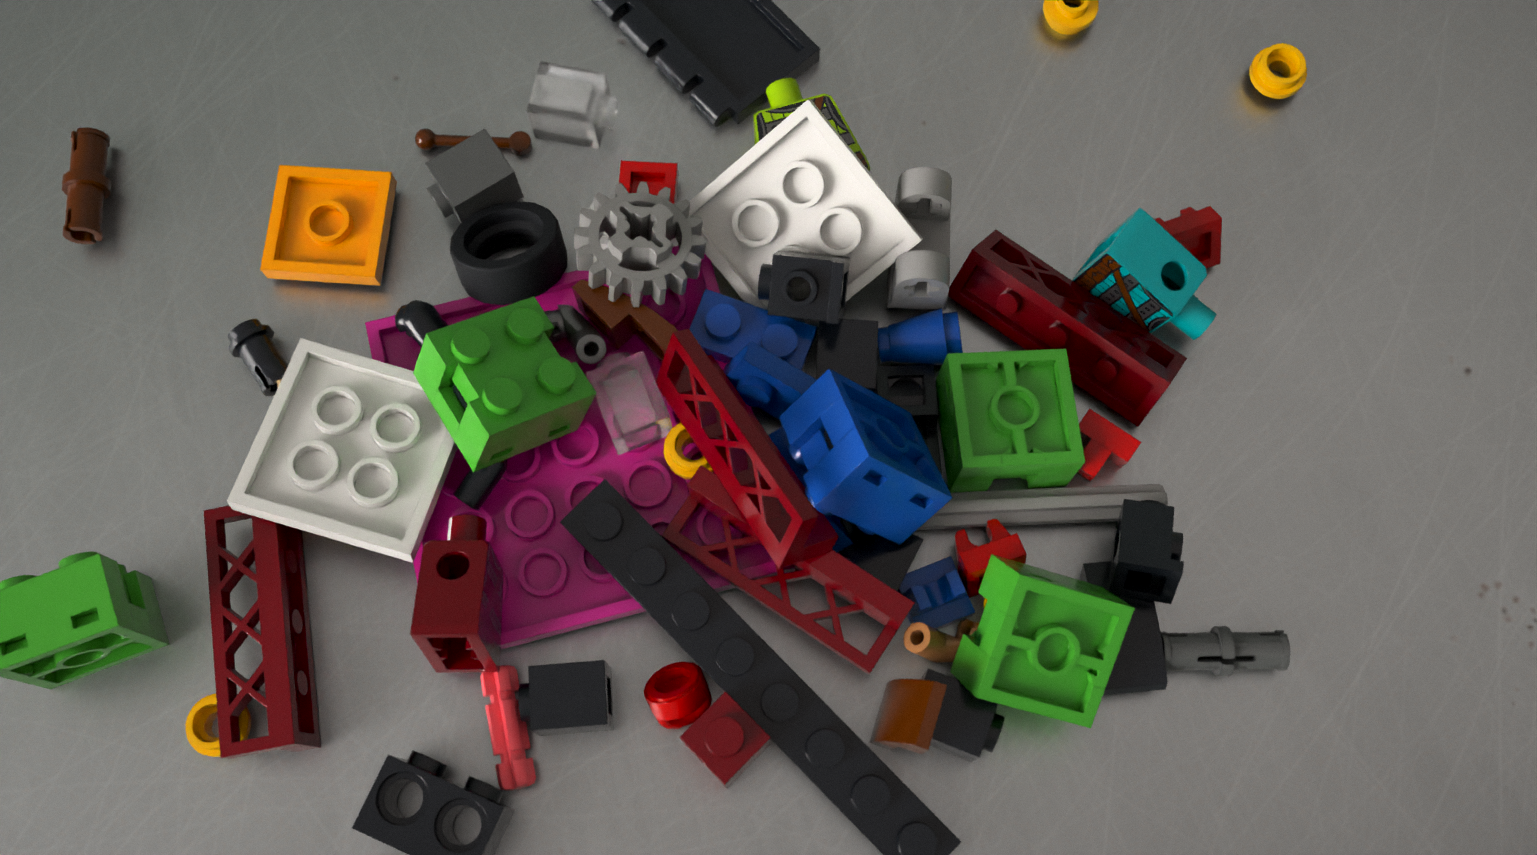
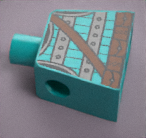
[1072,208,1217,340]

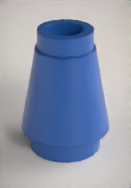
[878,308,963,365]

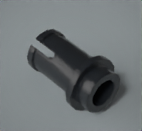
[228,319,289,396]

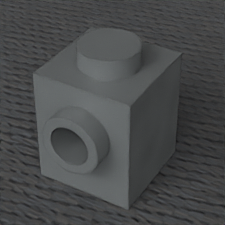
[425,128,524,223]

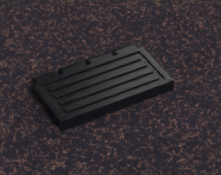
[592,0,820,127]

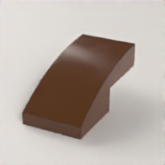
[572,280,678,362]
[869,679,947,754]

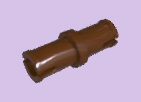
[62,127,111,245]

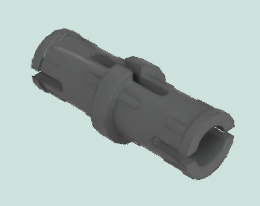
[1160,626,1290,676]

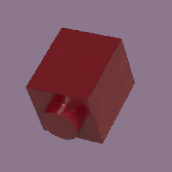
[679,691,771,788]

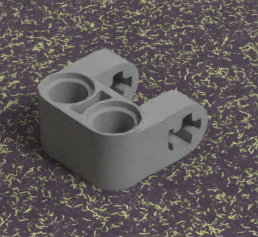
[887,167,952,311]

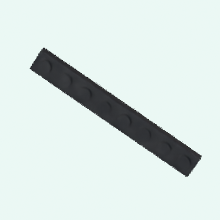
[560,479,961,855]

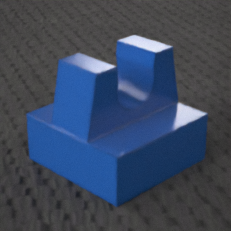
[897,556,975,630]

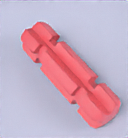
[480,665,536,791]

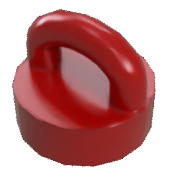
[644,661,712,729]

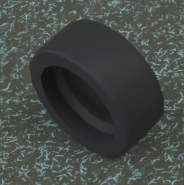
[450,201,567,305]

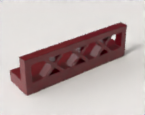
[948,230,1187,427]
[655,329,839,569]
[661,465,914,675]
[204,505,321,759]

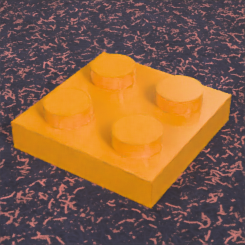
[260,165,397,286]

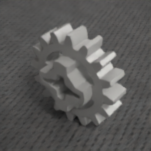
[574,181,706,307]

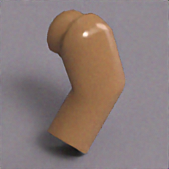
[903,618,979,663]

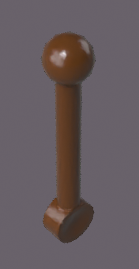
[415,128,532,156]

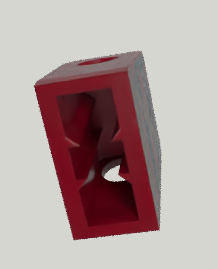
[410,514,504,673]

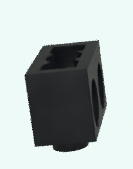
[352,750,515,855]

